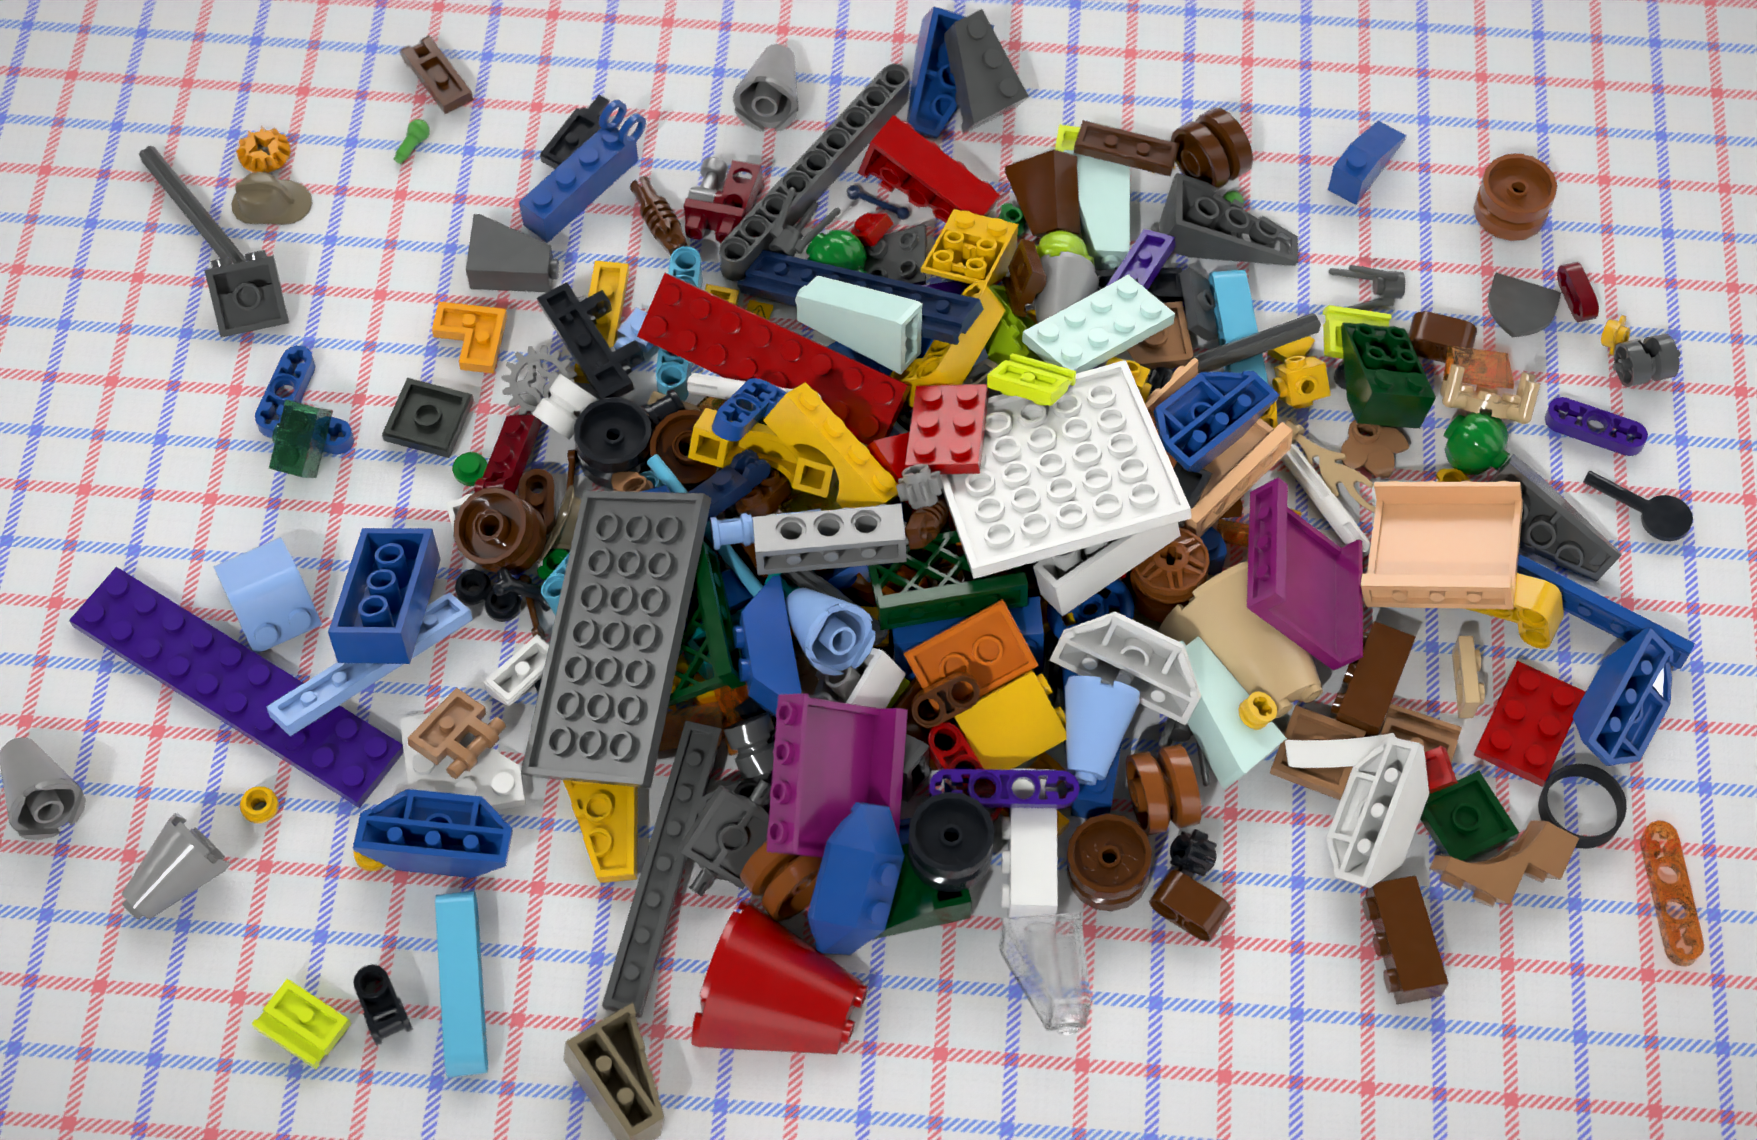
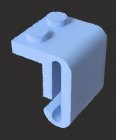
[213,537,322,654]

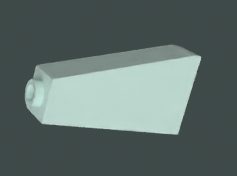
[1063,150,1130,270]
[795,275,922,374]
[1180,636,1287,790]

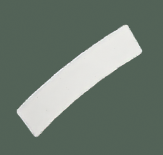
[1285,733,1396,768]

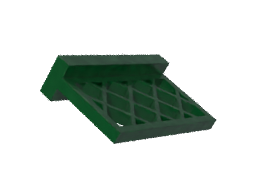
[867,530,1028,631]
[668,541,746,707]

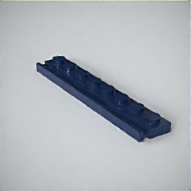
[736,250,984,345]

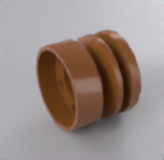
[1129,527,1210,623]

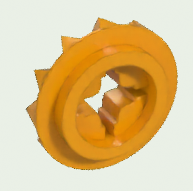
[236,127,291,173]

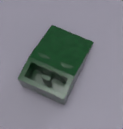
[1341,322,1436,429]
[872,843,972,940]

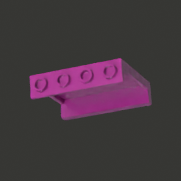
[1247,477,1363,671]
[767,694,907,858]

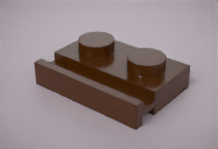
[1002,239,1046,318]

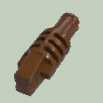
[630,176,688,256]
[905,489,949,550]

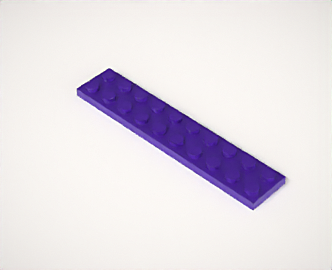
[69,566,404,808]

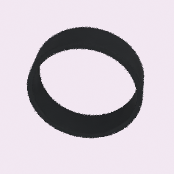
[1538,764,1627,849]

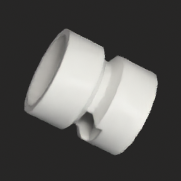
[532,373,597,440]

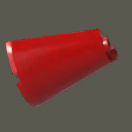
[691,901,868,1054]

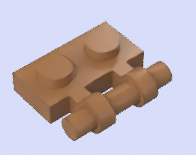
[408,687,506,779]

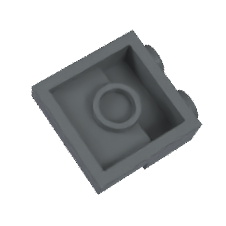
[204,250,290,338]

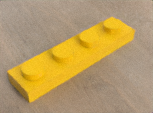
[574,261,630,384]

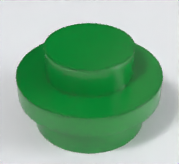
[452,452,487,487]

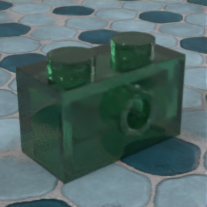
[269,399,333,478]

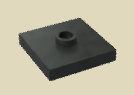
[382,378,474,458]

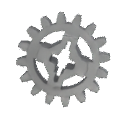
[501,345,577,415]

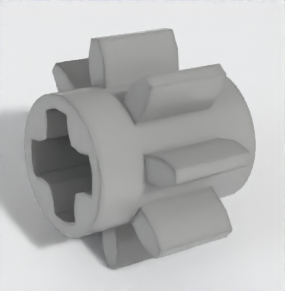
[896,464,944,509]

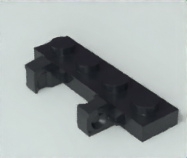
[537,282,645,400]

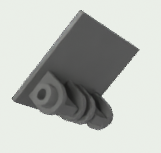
[864,224,927,286]

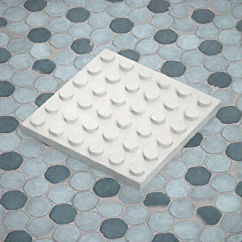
[940,360,1192,579]

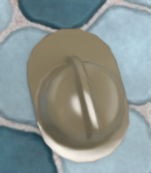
[231,172,312,225]
[537,485,581,564]

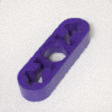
[1545,397,1648,456]

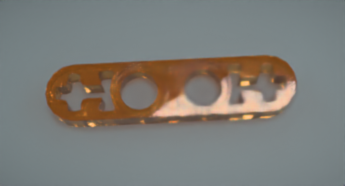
[1640,820,1704,967]

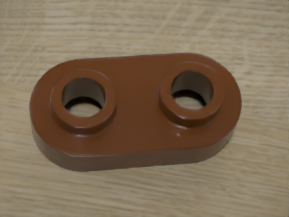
[518,469,556,535]
[735,470,792,517]

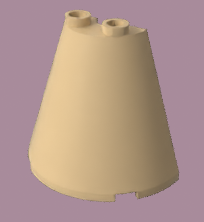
[1158,560,1323,718]

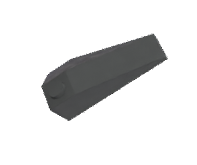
[1489,454,1622,581]

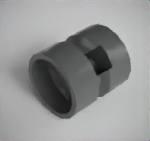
[724,712,776,779]

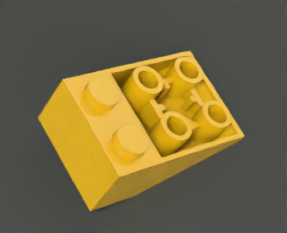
[921,209,1018,287]

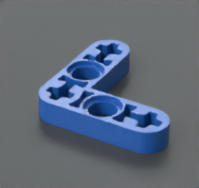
[255,345,354,455]
[711,378,787,441]

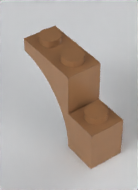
[1429,820,1579,907]

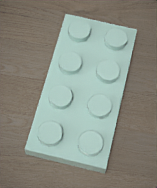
[1022,275,1175,374]

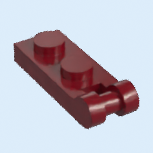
[474,414,542,494]

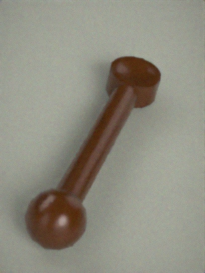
[566,449,578,491]
[518,574,545,639]

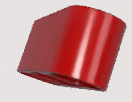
[927,722,1003,823]

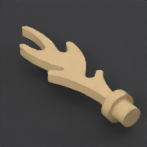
[1284,420,1376,513]

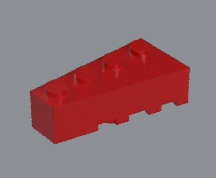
[858,115,1000,223]

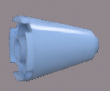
[785,588,875,676]
[1065,675,1140,785]

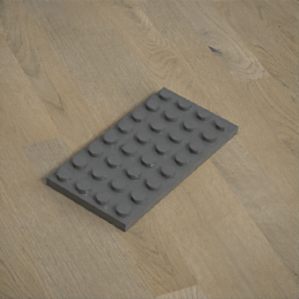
[521,490,712,788]

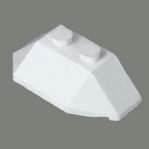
[1050,612,1201,725]
[1326,736,1429,888]

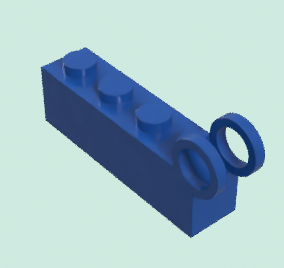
[519,100,646,243]

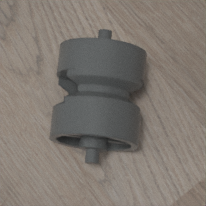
[1613,333,1680,387]

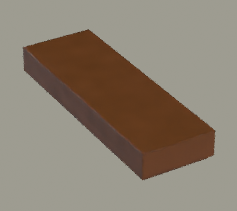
[1074,120,1180,177]

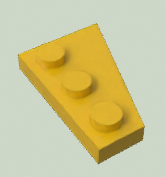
[563,780,638,883]

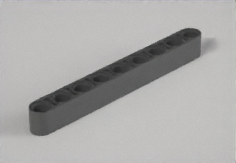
[719,64,910,281]

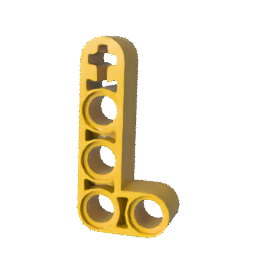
[890,281,1005,407]
[1468,573,1564,649]

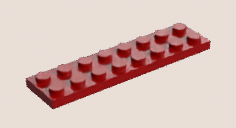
[637,273,911,445]

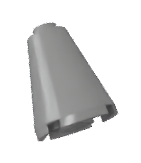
[733,44,798,132]
[1034,252,1099,324]
[0,737,86,840]
[122,813,231,920]

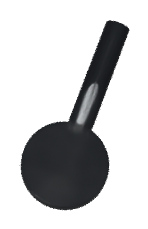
[1583,470,1693,541]

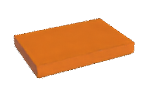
[903,599,1039,713]

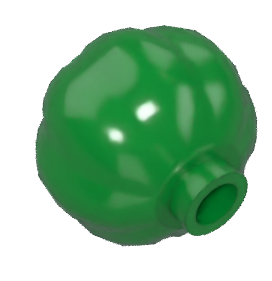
[806,230,867,273]
[1443,411,1510,475]

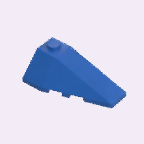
[907,6,994,139]

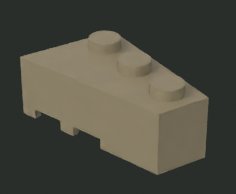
[564,1003,664,1140]

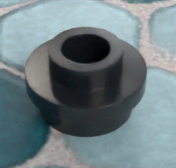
[455,569,492,605]

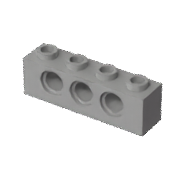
[752,504,906,575]

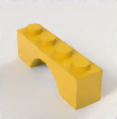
[763,382,898,508]
[688,408,838,498]

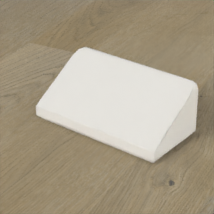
[483,634,549,706]

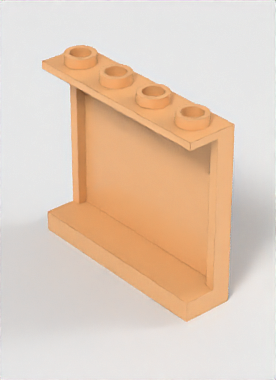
[1145,358,1293,538]
[1361,481,1523,609]

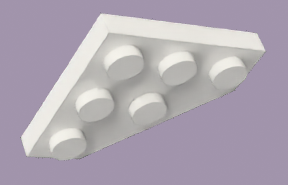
[400,713,526,811]

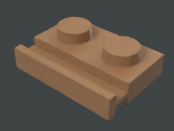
[1380,703,1462,763]

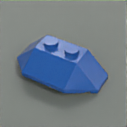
[1153,371,1279,472]
[733,576,802,717]
[1572,627,1674,766]
[353,789,513,878]
[807,802,904,955]

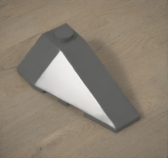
[1159,173,1298,266]

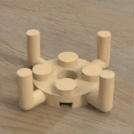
[1440,356,1540,424]

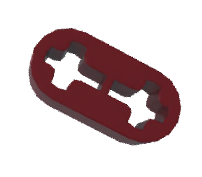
[1557,262,1599,322]

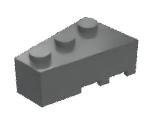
[944,9,1029,134]

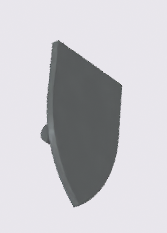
[1487,273,1561,337]

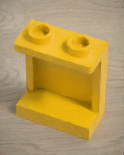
[954,670,1066,770]

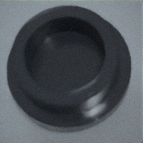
[485,590,521,622]

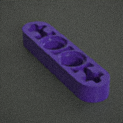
[929,769,1080,808]

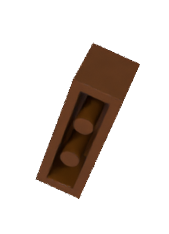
[1331,621,1416,737]
[1362,875,1449,1005]

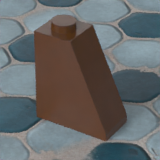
[1005,150,1080,238]

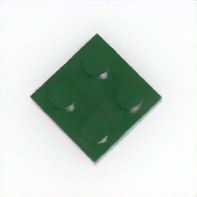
[1420,770,1519,862]

